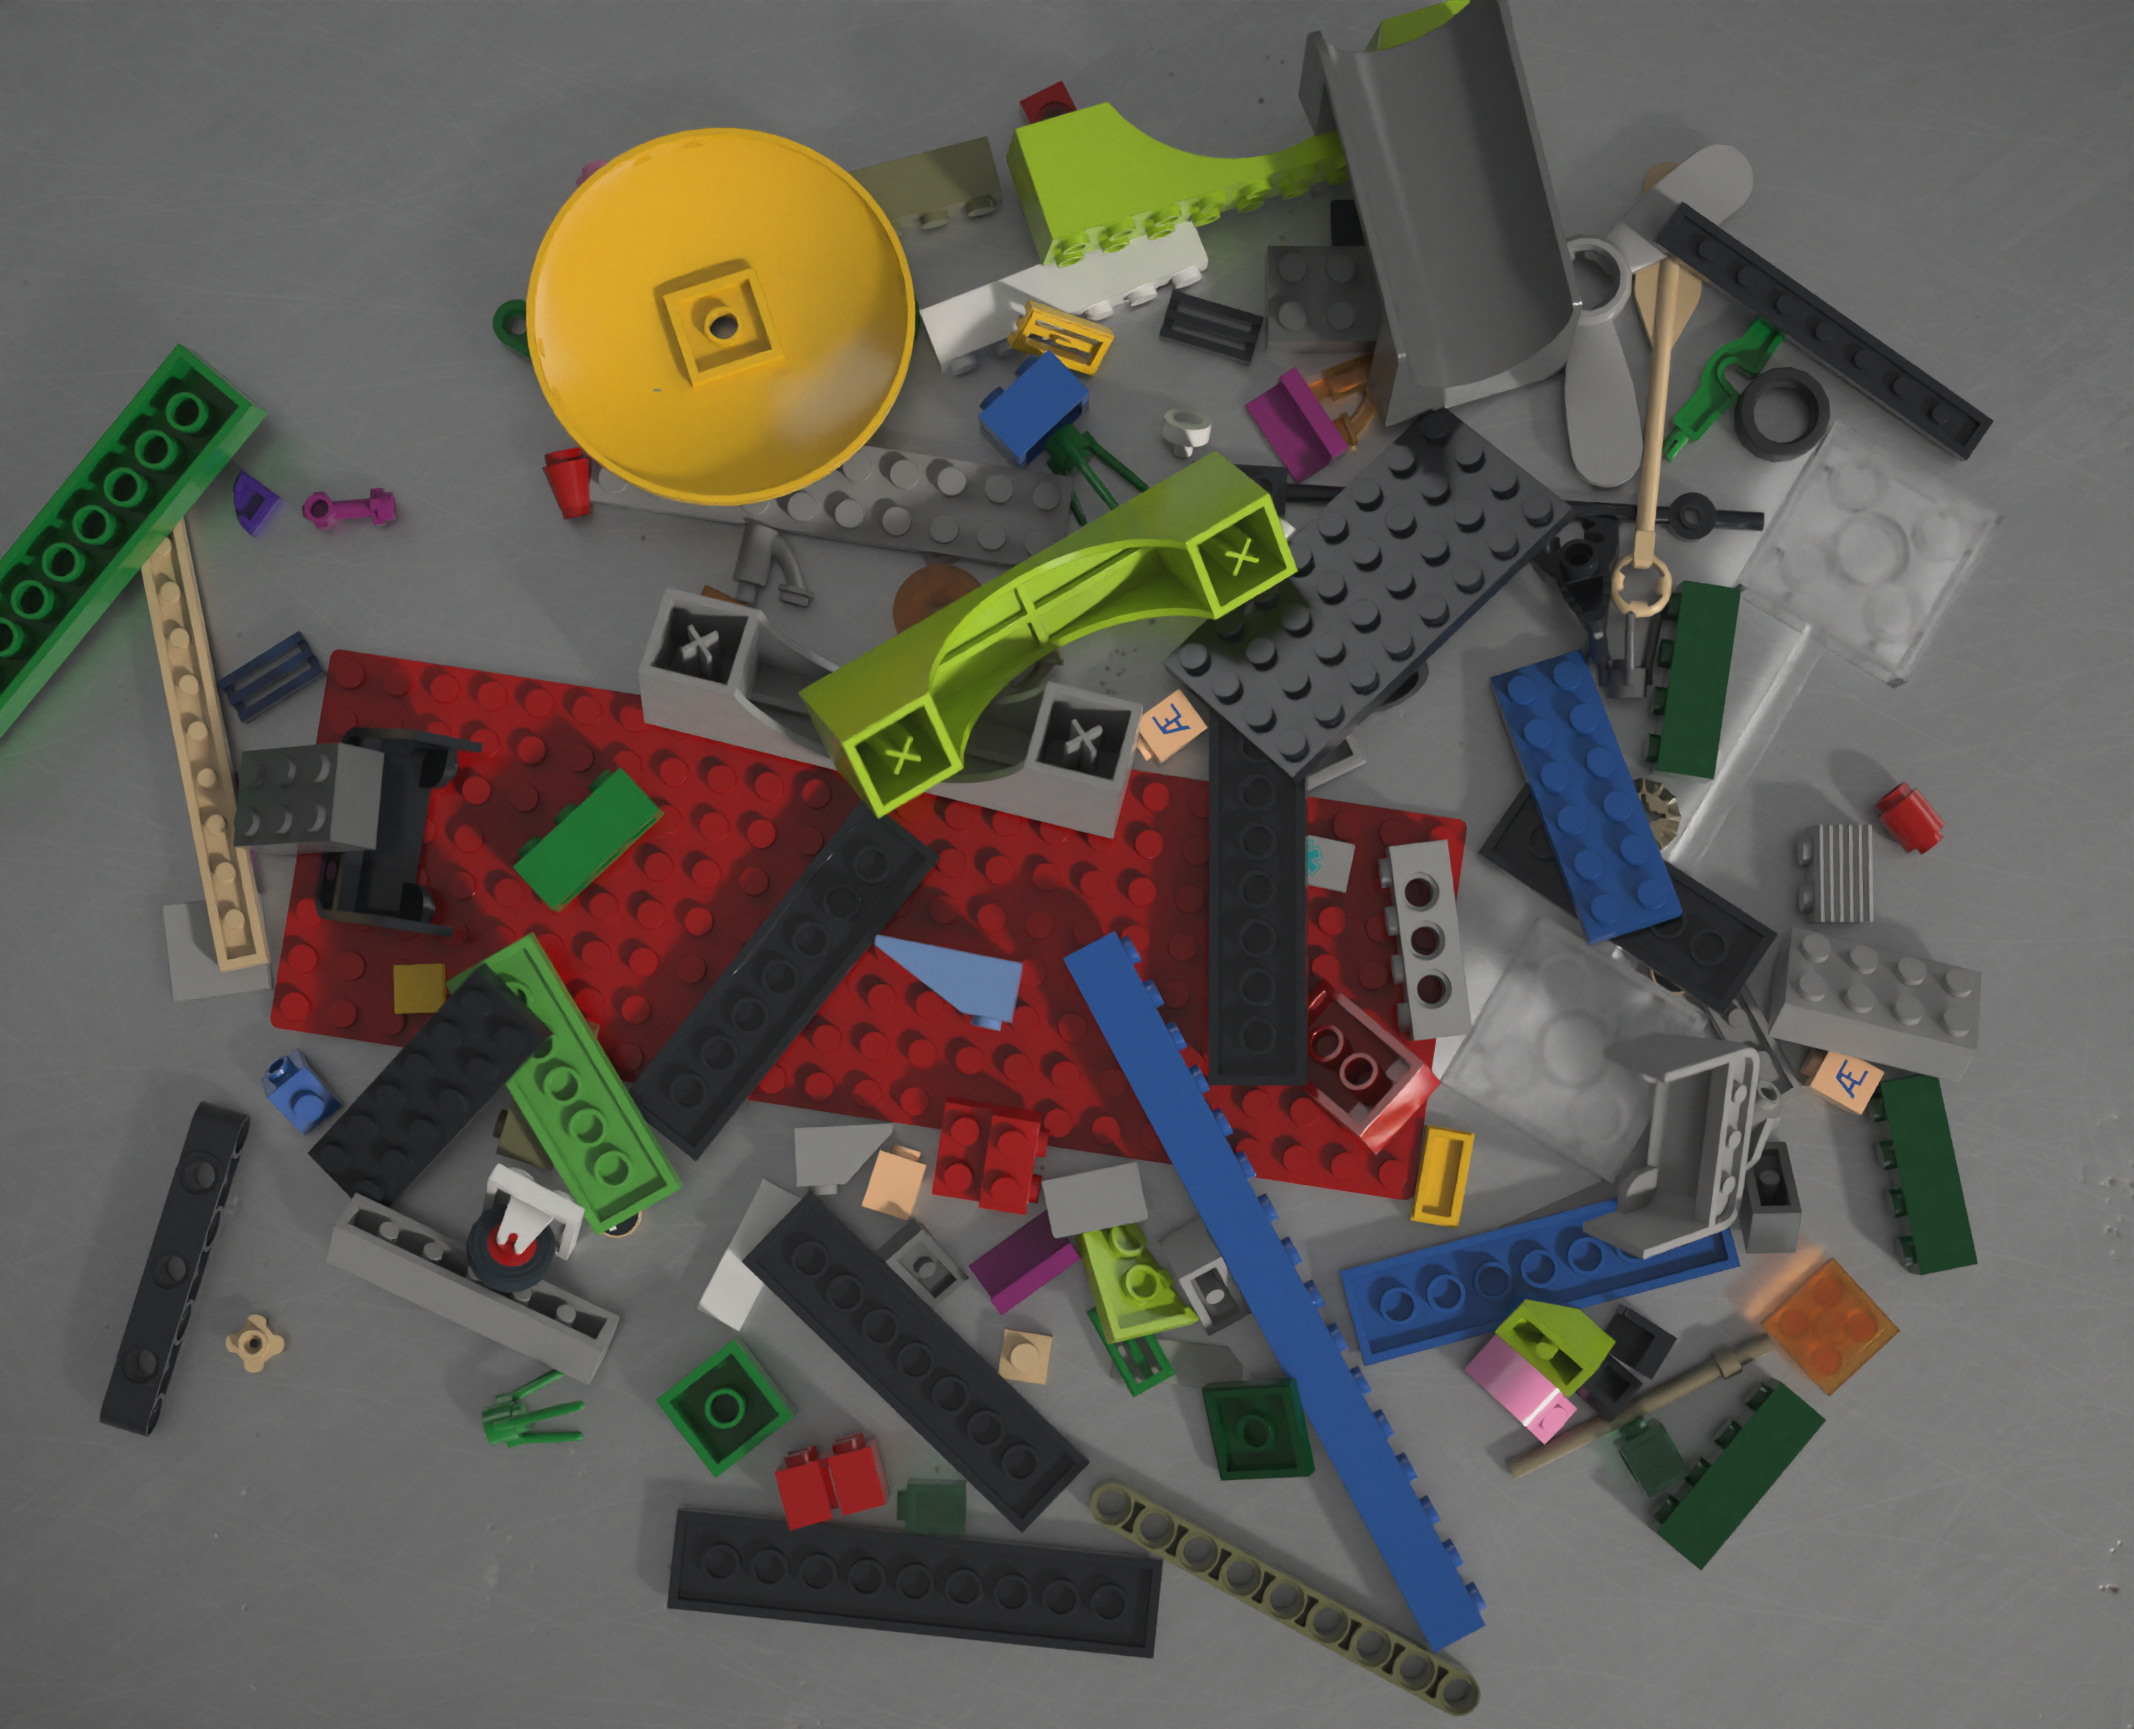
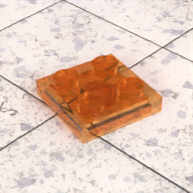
[1760,1258,1900,1397]

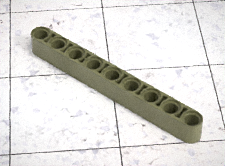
[1090,1478,1481,1717]

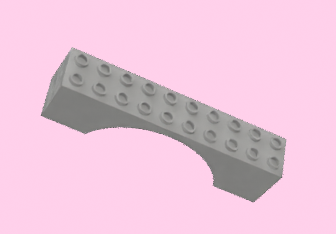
[638,587,1144,839]

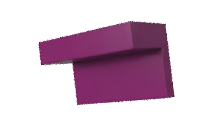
[1245,367,1348,484]
[969,1209,1081,1316]

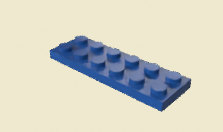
[1489,649,1683,946]

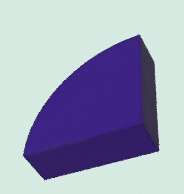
[233,469,283,538]

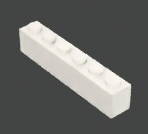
[919,220,1208,375]

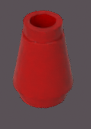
[542,447,592,520]

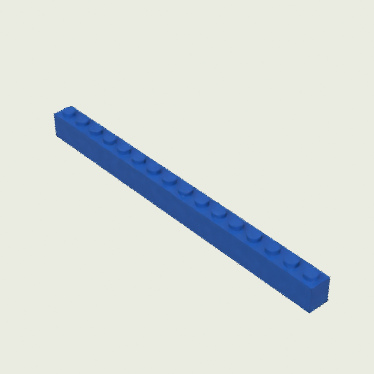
[1063,931,1487,1653]

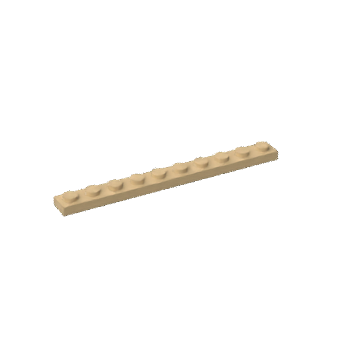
[141,516,271,973]

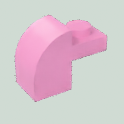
[1464,1334,1577,1445]

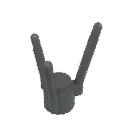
[1597,602,1665,698]

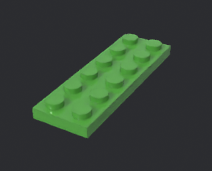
[445,932,684,1236]

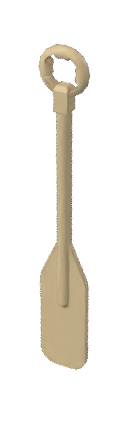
[1611,162,1702,618]

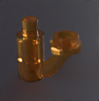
[1307,350,1377,447]

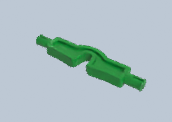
[1662,318,1785,462]

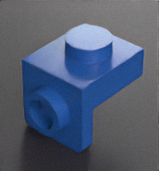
[261,1049,342,1136]

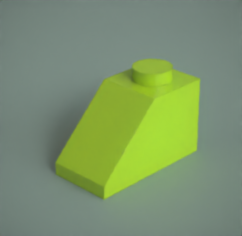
[1495,1299,1616,1398]

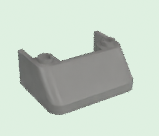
[1583,1033,1760,1259]

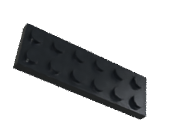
[1478,783,1778,1017]
[308,963,554,1209]

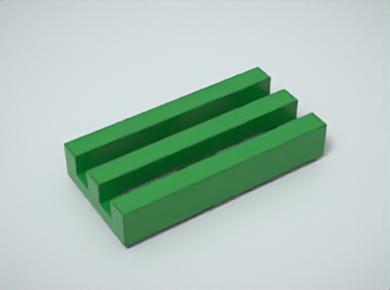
[1086,1307,1176,1398]

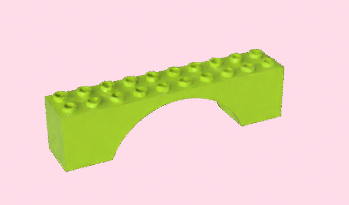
[1006,0,1471,268]
[798,450,1298,818]

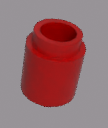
[1874,781,1946,855]

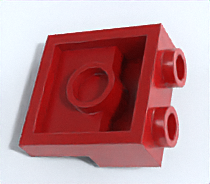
[932,1097,1050,1215]

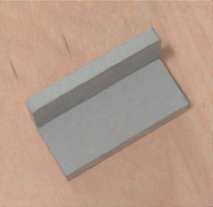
[1041,1161,1148,1239]

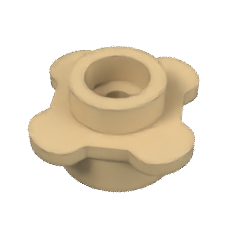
[225,1314,285,1373]

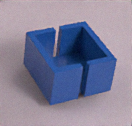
[978,349,1089,470]

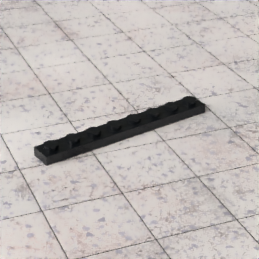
[1651,201,1994,461]

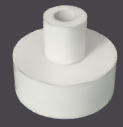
[1162,408,1212,458]

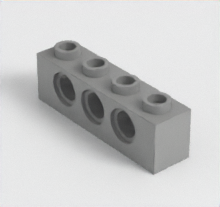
[1378,840,1472,1041]

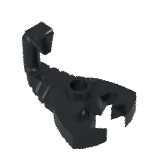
[1529,516,1620,665]

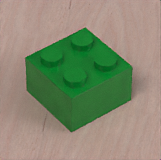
[656,1335,798,1478]

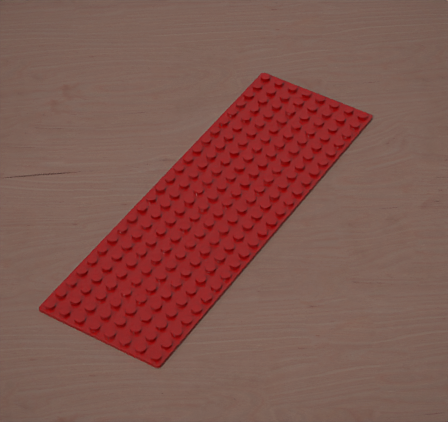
[270,649,1467,1200]

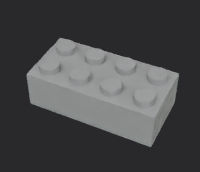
[1768,926,1982,1083]

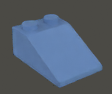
[875,935,1023,1031]

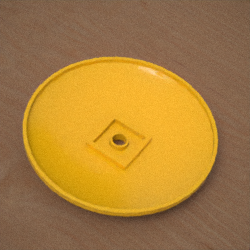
[526,128,915,506]

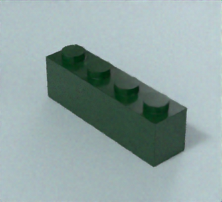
[1643,580,1741,783]
[1866,1073,1978,1275]
[1648,1378,1826,1571]

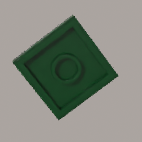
[1201,1377,1316,1481]

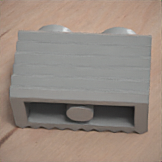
[1798,825,1873,924]

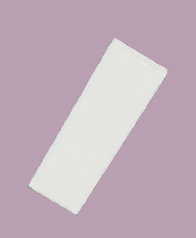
[696,1178,802,1331]

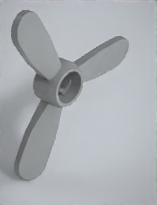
[1563,144,1754,488]

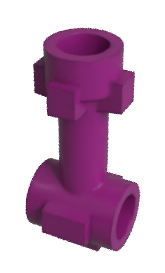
[302,488,397,531]

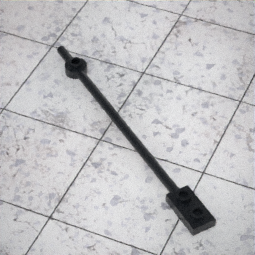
[1192,461,1764,543]

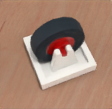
[466,1163,585,1293]

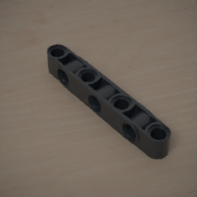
[100,1101,251,1437]

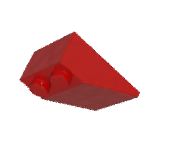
[1299,979,1441,1155]

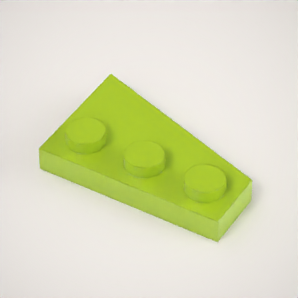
[1074,1222,1200,1345]

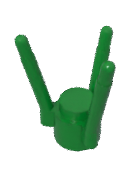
[1043,423,1149,526]
[482,1369,585,1448]

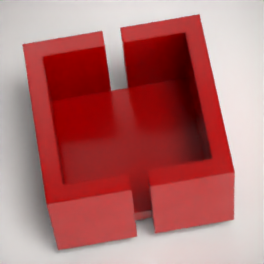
[774,1432,890,1530]

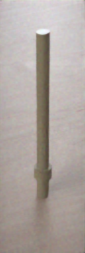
[1505,1333,1775,1480]

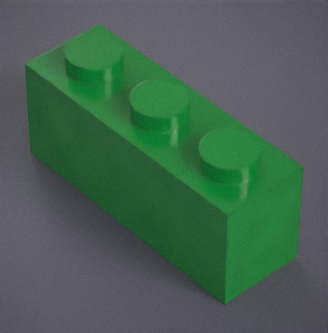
[513,767,665,912]

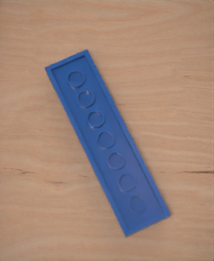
[1338,1197,1740,1366]

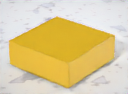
[393,964,446,1014]

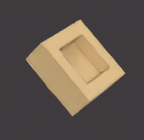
[998,1328,1053,1385]

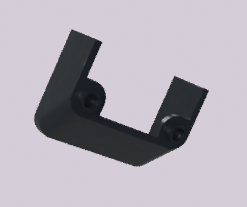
[315,727,483,937]

